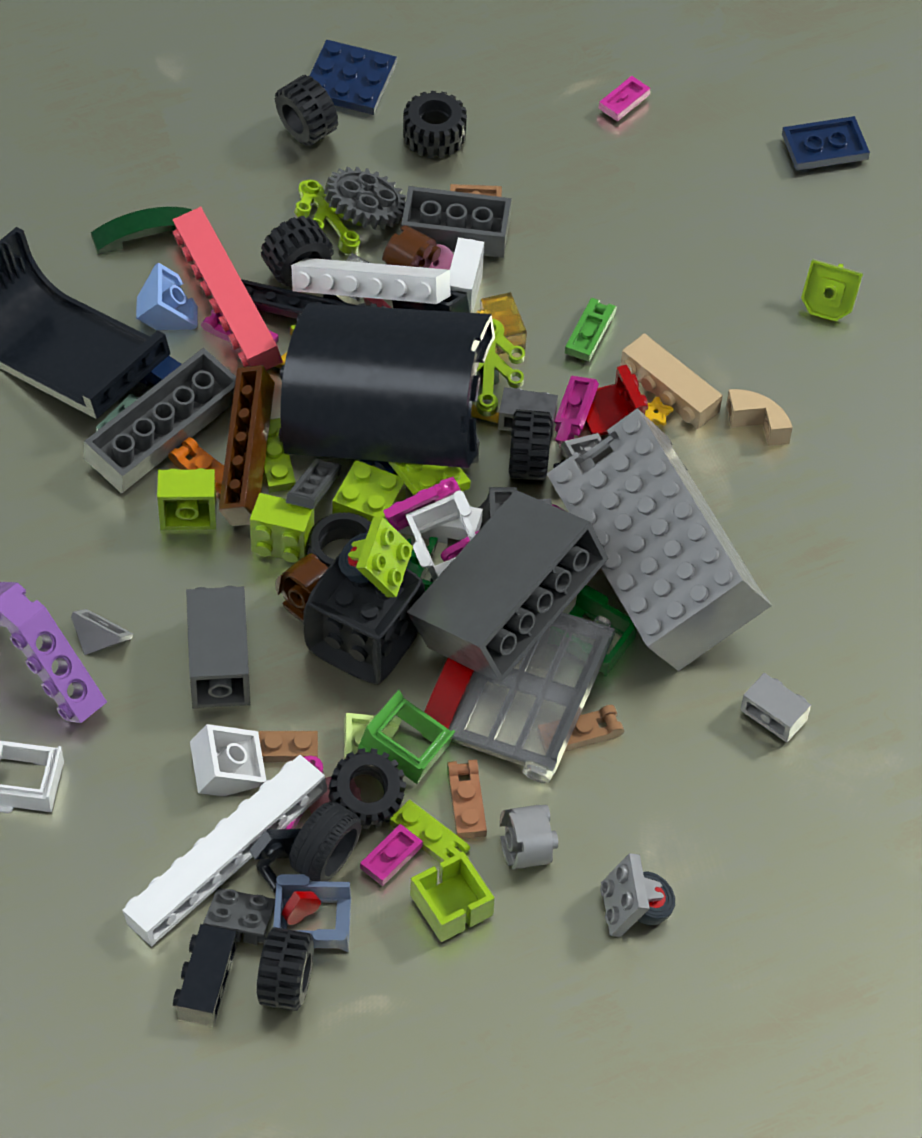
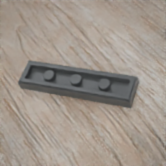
[286,459,342,509]

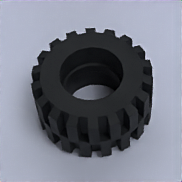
[274,75,338,146]
[403,91,467,158]
[261,216,334,287]
[509,409,552,481]
[328,748,406,829]
[257,927,314,1011]

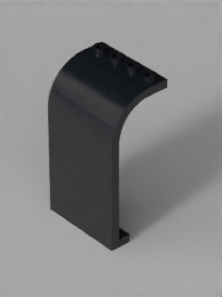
[0,227,171,419]

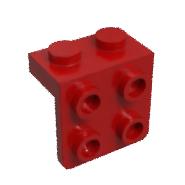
[585,365,648,436]

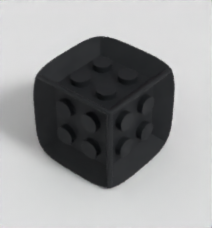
[303,554,425,684]

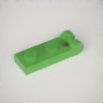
[565,298,617,362]

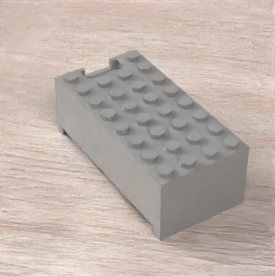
[547,408,772,671]

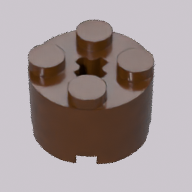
[382,225,441,268]
[275,553,328,621]

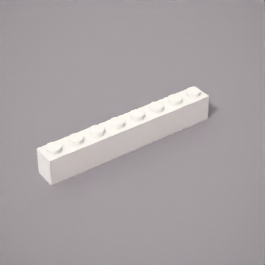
[122,755,328,947]

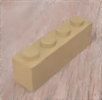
[620,333,723,429]

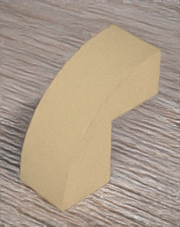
[726,389,793,446]

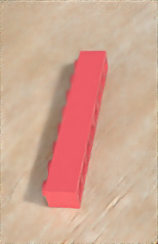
[172,207,283,370]

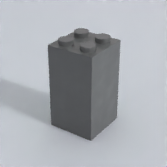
[186,586,251,708]

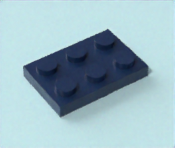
[782,116,870,171]

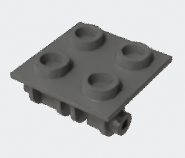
[203,888,275,946]

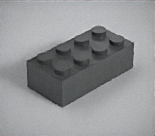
[401,186,512,258]

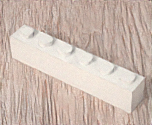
[291,258,451,304]

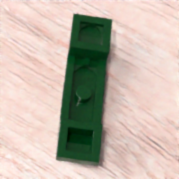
[91,207,192,255]

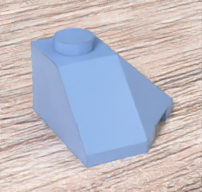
[136,263,198,330]

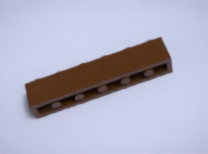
[218,365,275,526]

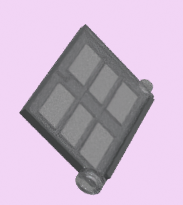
[449,612,615,783]

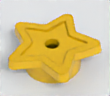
[645,396,674,426]

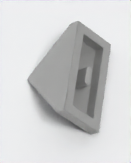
[561,433,602,459]
[71,609,133,655]

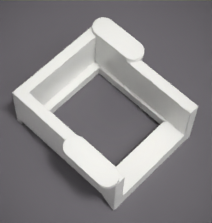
[406,491,476,581]
[0,741,64,813]

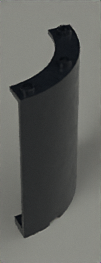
[279,303,495,468]

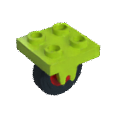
[339,517,413,597]

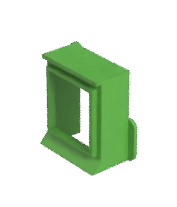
[358,690,455,784]

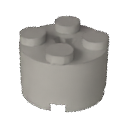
[500,805,558,869]

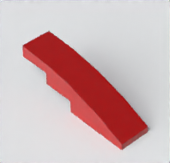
[424,658,474,729]

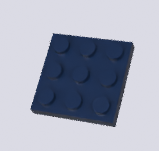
[309,39,397,115]

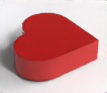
[282,891,321,925]

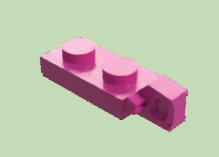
[554,376,599,448]
[383,477,461,531]

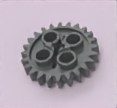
[324,167,406,230]

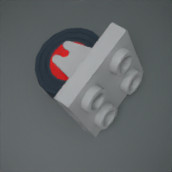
[600,853,675,937]

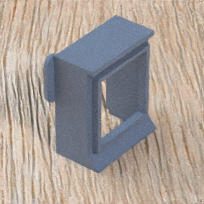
[273,874,352,953]

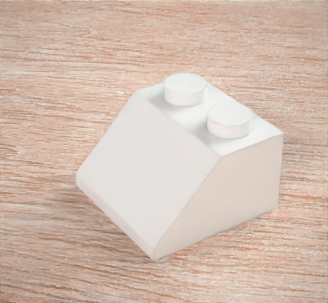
[190,724,267,796]

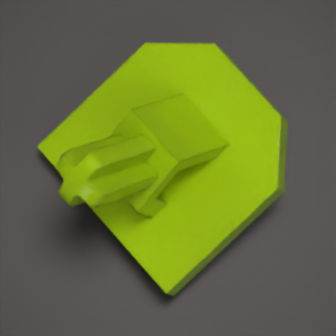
[801,259,863,321]

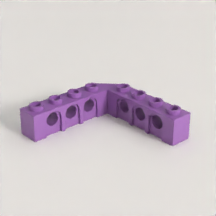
[0,582,107,723]

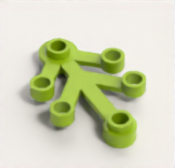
[294,180,362,254]
[476,319,525,417]

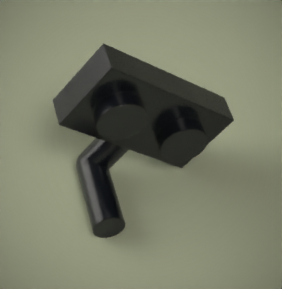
[249,828,301,893]

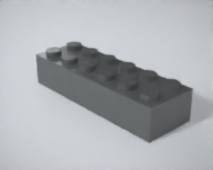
[83,347,236,493]

